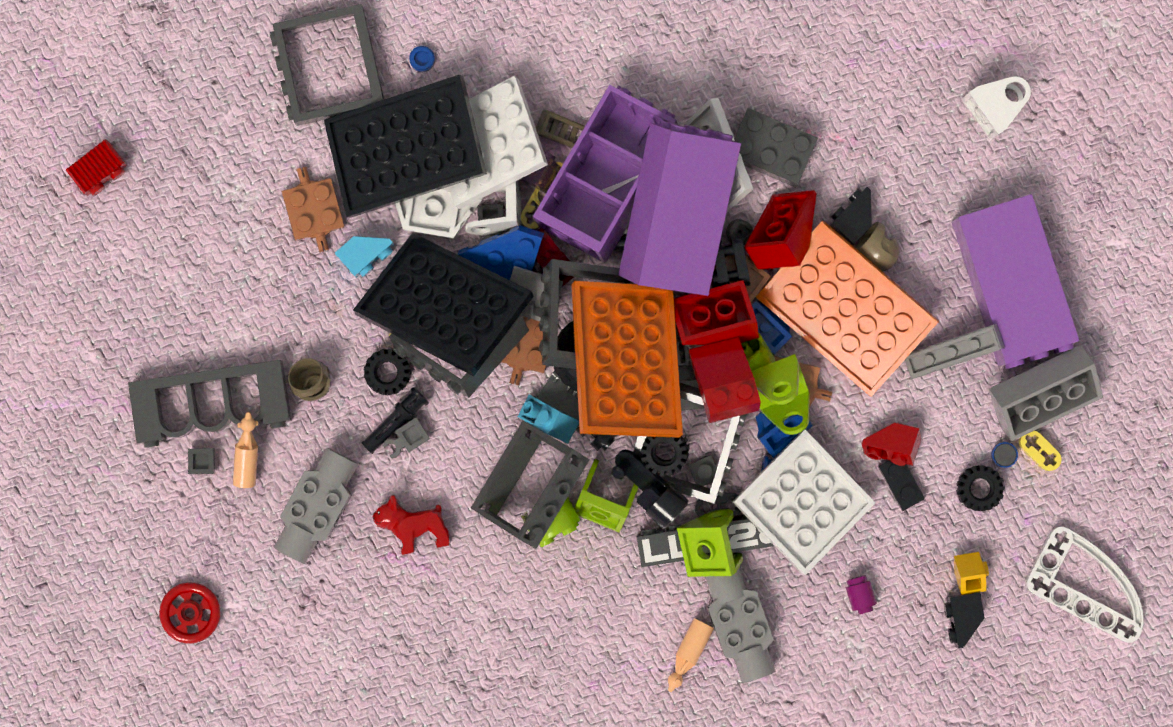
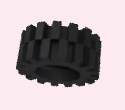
[364,349,411,395]
[641,436,690,476]
[956,465,1005,511]

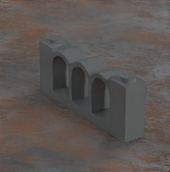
[128,360,292,448]

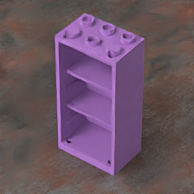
[533,84,678,264]
[618,121,741,296]
[951,194,1079,369]

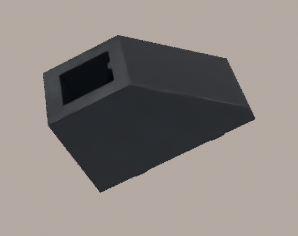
[830,187,872,246]
[944,592,985,649]

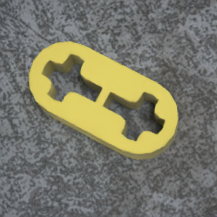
[1018,431,1062,471]

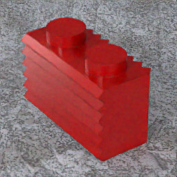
[66,139,128,196]

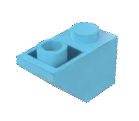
[335,236,395,278]
[517,394,579,444]

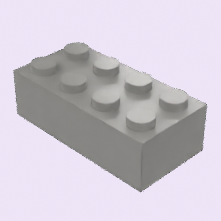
[989,345,1103,441]

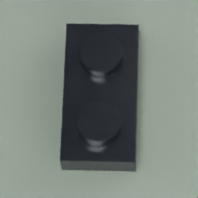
[878,460,925,511]

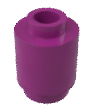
[846,575,877,614]

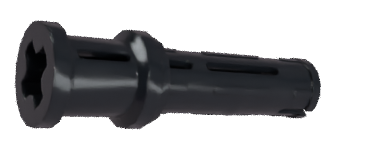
[361,387,429,454]

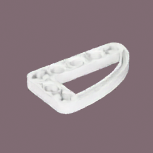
[1025,527,1143,643]

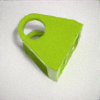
[752,354,810,435]
[575,459,638,533]
[677,509,743,577]

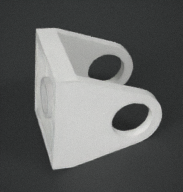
[962,76,1031,141]
[465,180,521,235]

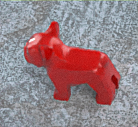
[372,495,450,555]

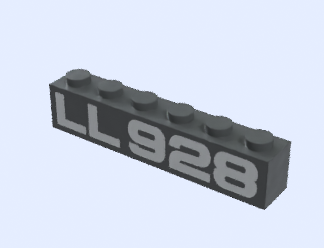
[636,514,774,567]

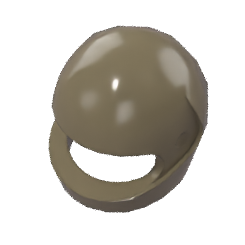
[855,221,900,272]
[288,358,331,402]

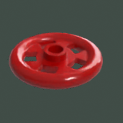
[159,582,221,644]

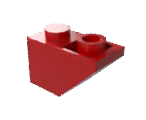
[861,423,922,466]

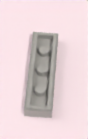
[905,324,1005,380]

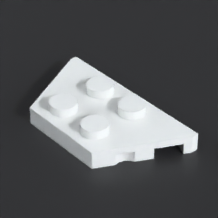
[395,187,484,239]

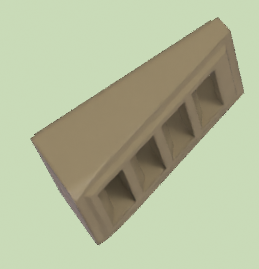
[536,110,585,148]

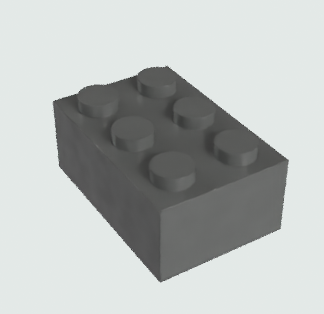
[734,108,818,188]

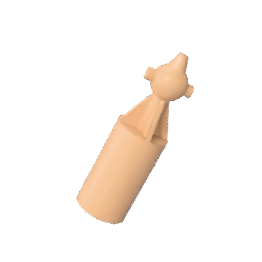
[233,412,258,488]
[668,618,714,692]

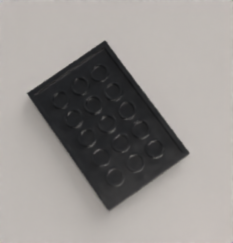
[324,75,487,218]
[353,233,534,376]

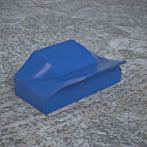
[752,301,792,355]
[756,411,813,457]

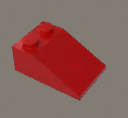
[744,190,817,269]
[674,280,759,345]
[688,337,761,423]

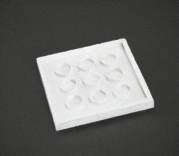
[449,76,548,209]
[732,429,875,575]

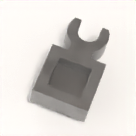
[382,417,430,459]

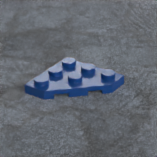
[457,225,544,280]

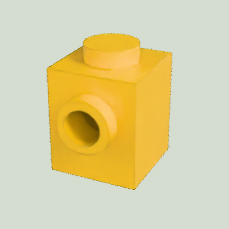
[954,552,989,595]

